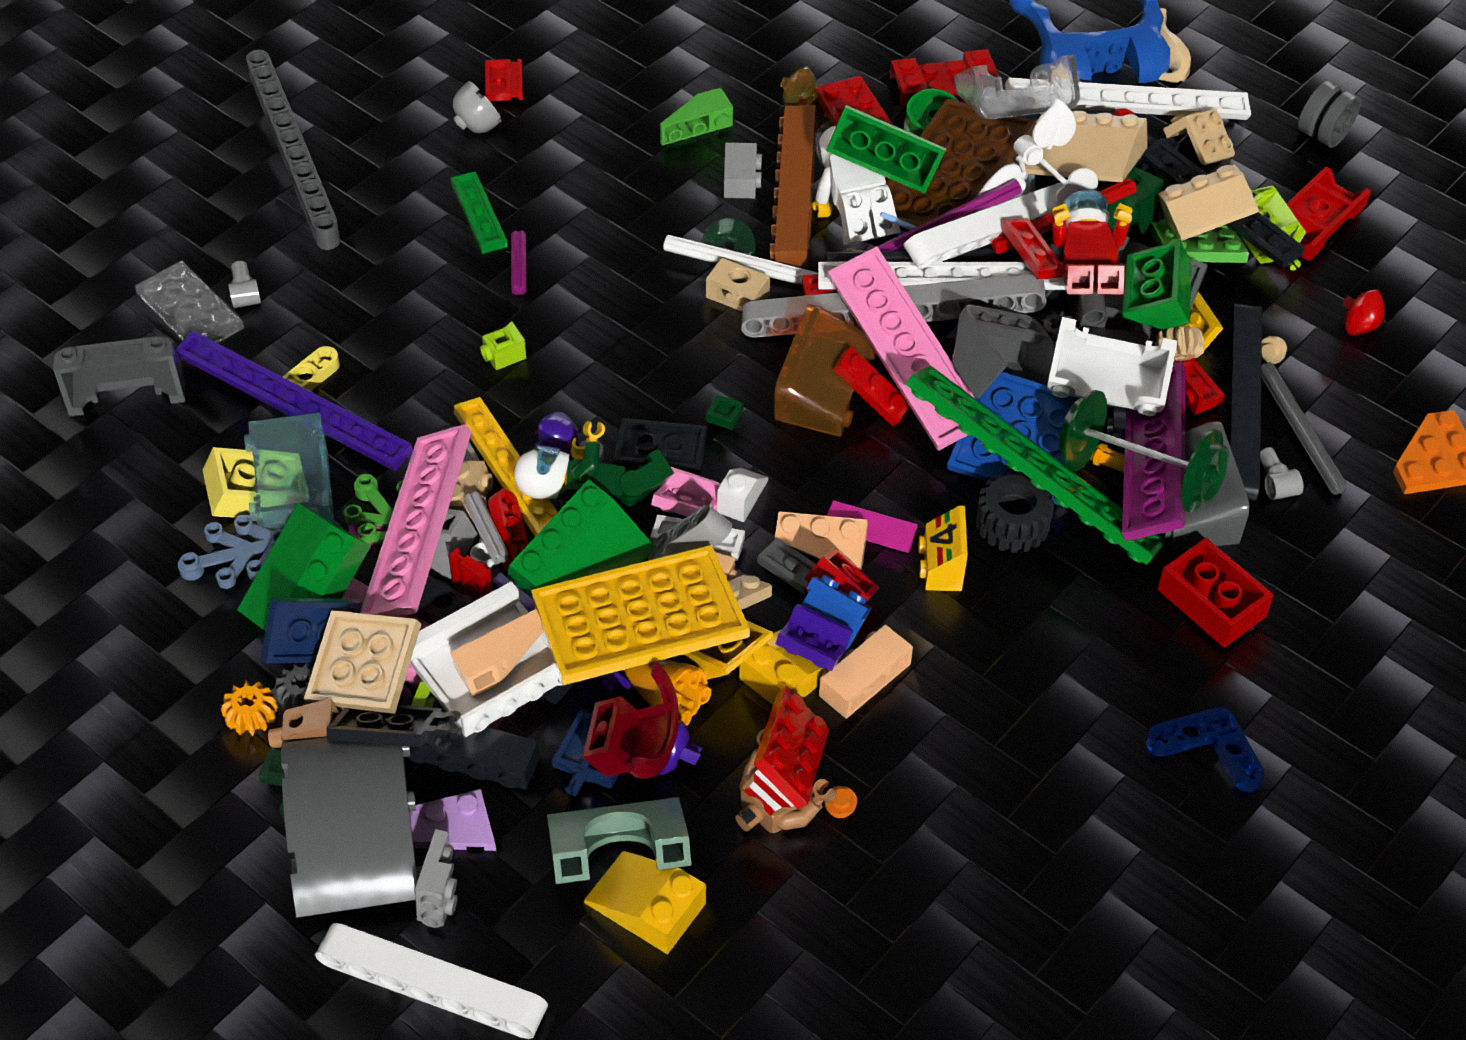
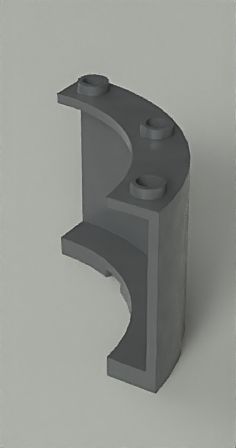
[281,737,423,918]

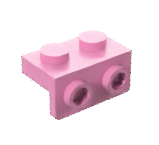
[651,467,721,517]

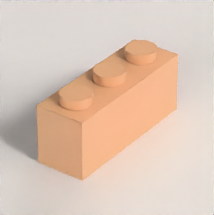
[819,624,913,719]

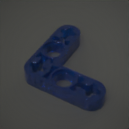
[1146,707,1264,792]

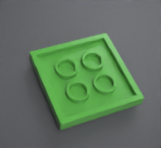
[1150,219,1249,263]

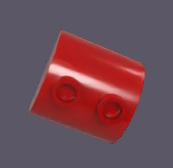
[804,547,880,604]

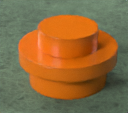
[824,786,857,818]

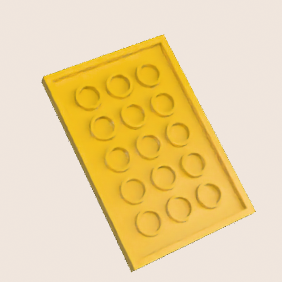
[531,545,750,685]

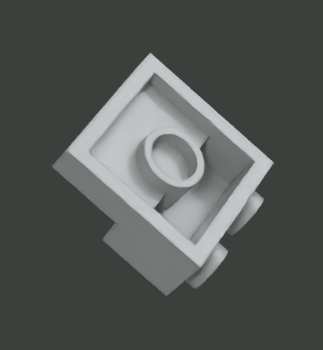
[415,829,457,928]

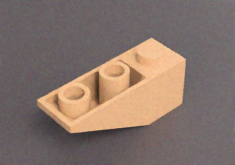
[450,609,544,697]

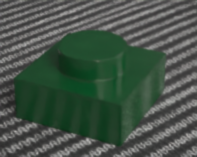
[706,394,744,430]

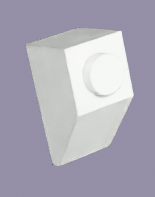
[717,468,768,522]

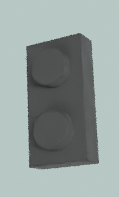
[757,538,816,594]

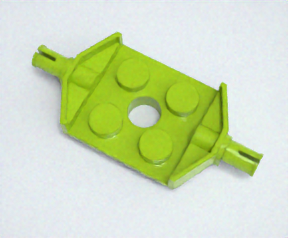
[1241,186,1306,270]

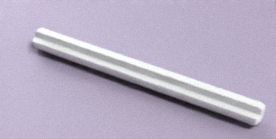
[663,235,818,285]

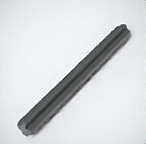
[1261,362,1347,495]

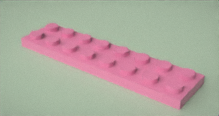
[828,247,975,451]
[360,424,472,617]

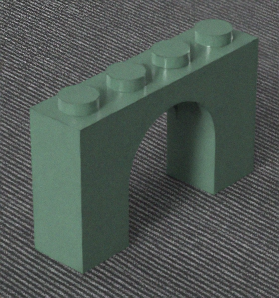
[547,797,691,884]

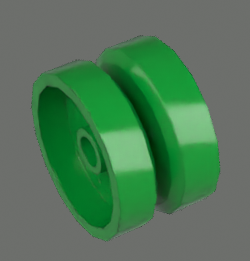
[903,89,959,137]

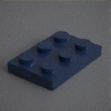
[261,598,362,663]

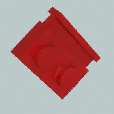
[485,59,523,101]
[449,548,493,601]

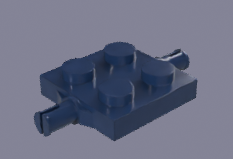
[552,710,619,796]

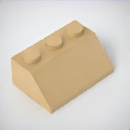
[1158,164,1259,241]

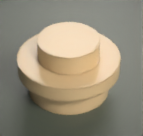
[1262,336,1287,364]

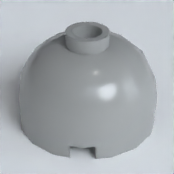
[453,81,502,133]

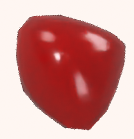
[1342,289,1385,335]

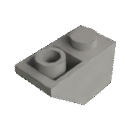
[428,509,478,581]

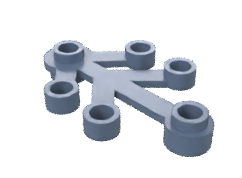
[178,515,283,589]

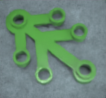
[344,474,403,543]

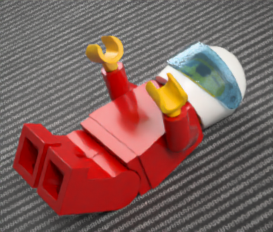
[1052,190,1132,294]

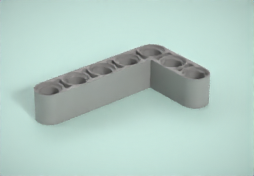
[647,505,732,561]

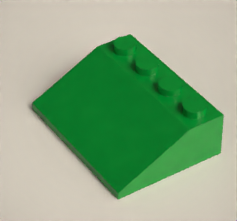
[507,479,656,598]
[237,503,371,631]

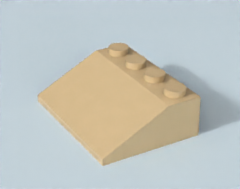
[1024,110,1147,182]

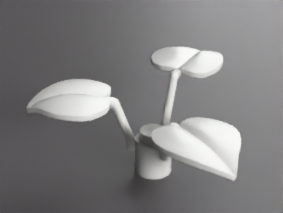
[978,98,1098,205]

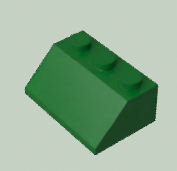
[1123,241,1192,330]

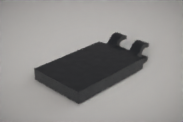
[326,705,462,752]

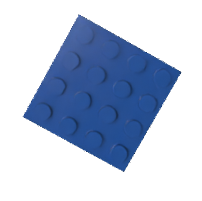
[947,372,1080,505]

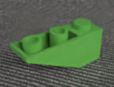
[660,88,733,145]

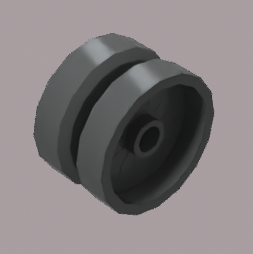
[1298,80,1362,148]

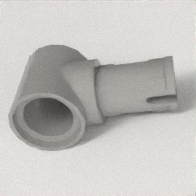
[228,261,261,308]
[1260,447,1303,500]

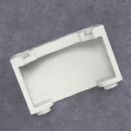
[1047,317,1178,416]

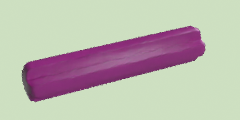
[511,230,526,295]

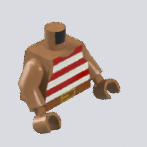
[735,729,837,833]

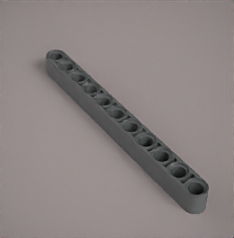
[246,50,340,250]

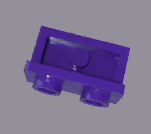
[775,604,853,671]

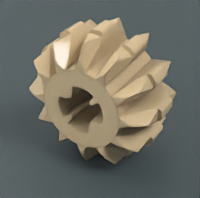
[1155,326,1205,361]

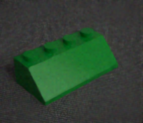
[826,105,946,194]

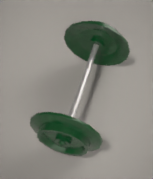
[1059,389,1229,513]

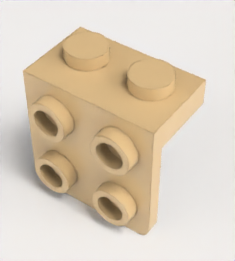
[1163,109,1235,165]

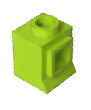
[480,322,526,370]

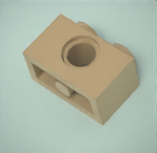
[706,258,770,311]

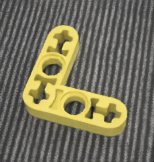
[283,346,340,435]

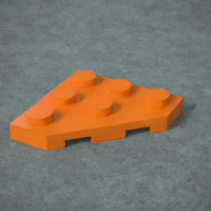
[1393,410,1466,494]

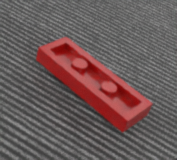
[1001,218,1065,279]
[833,346,909,426]

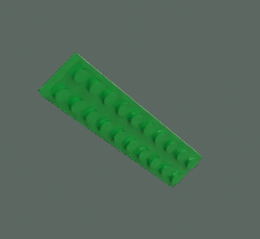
[905,366,1167,565]

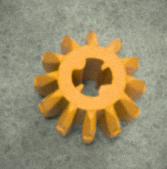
[221,681,278,736]

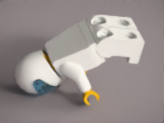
[812,126,901,245]

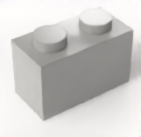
[724,143,762,199]

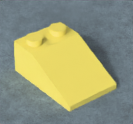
[203,447,309,518]

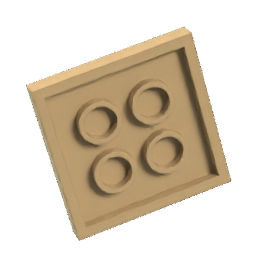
[304,610,421,714]

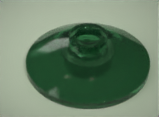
[702,218,755,268]

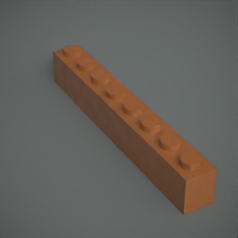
[770,105,817,270]

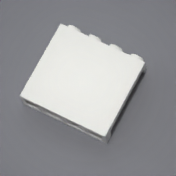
[410,581,563,737]

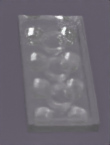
[135,261,244,343]

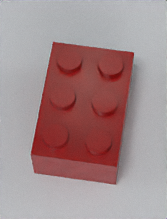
[1157,538,1274,648]

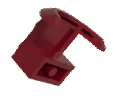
[582,661,679,779]

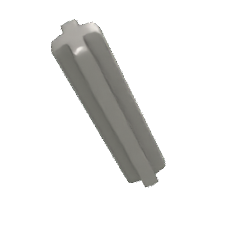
[464,491,509,564]

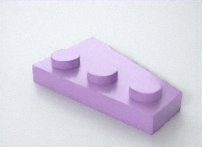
[410,789,496,851]

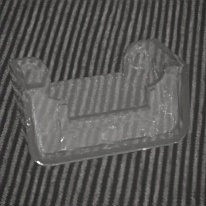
[954,55,1080,120]

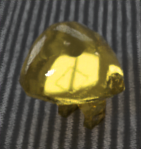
[780,66,818,106]

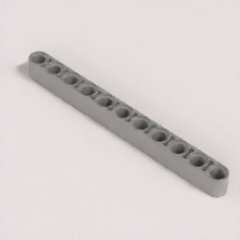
[741,275,1046,338]

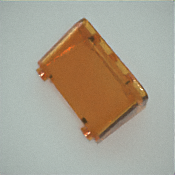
[775,304,877,437]

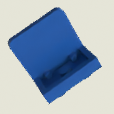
[802,574,872,660]

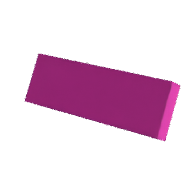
[827,500,918,553]

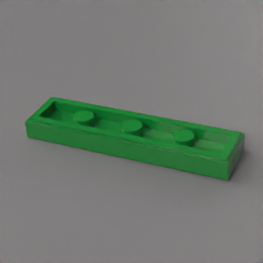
[451,171,508,254]

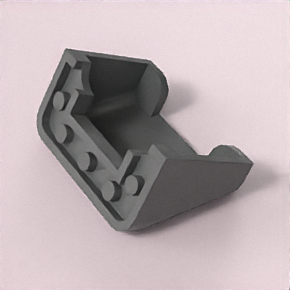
[53,336,185,417]
[1161,422,1249,550]

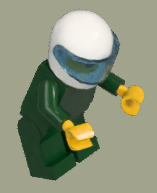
[514,421,674,510]

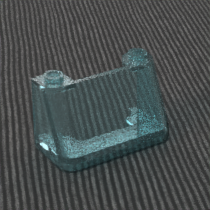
[244,413,335,530]

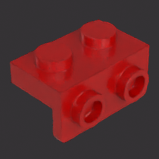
[1173,358,1225,415]

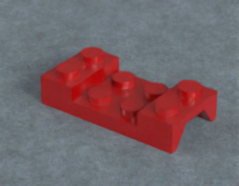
[890,49,1001,109]
[1287,167,1371,261]

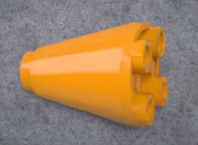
[623,659,711,726]

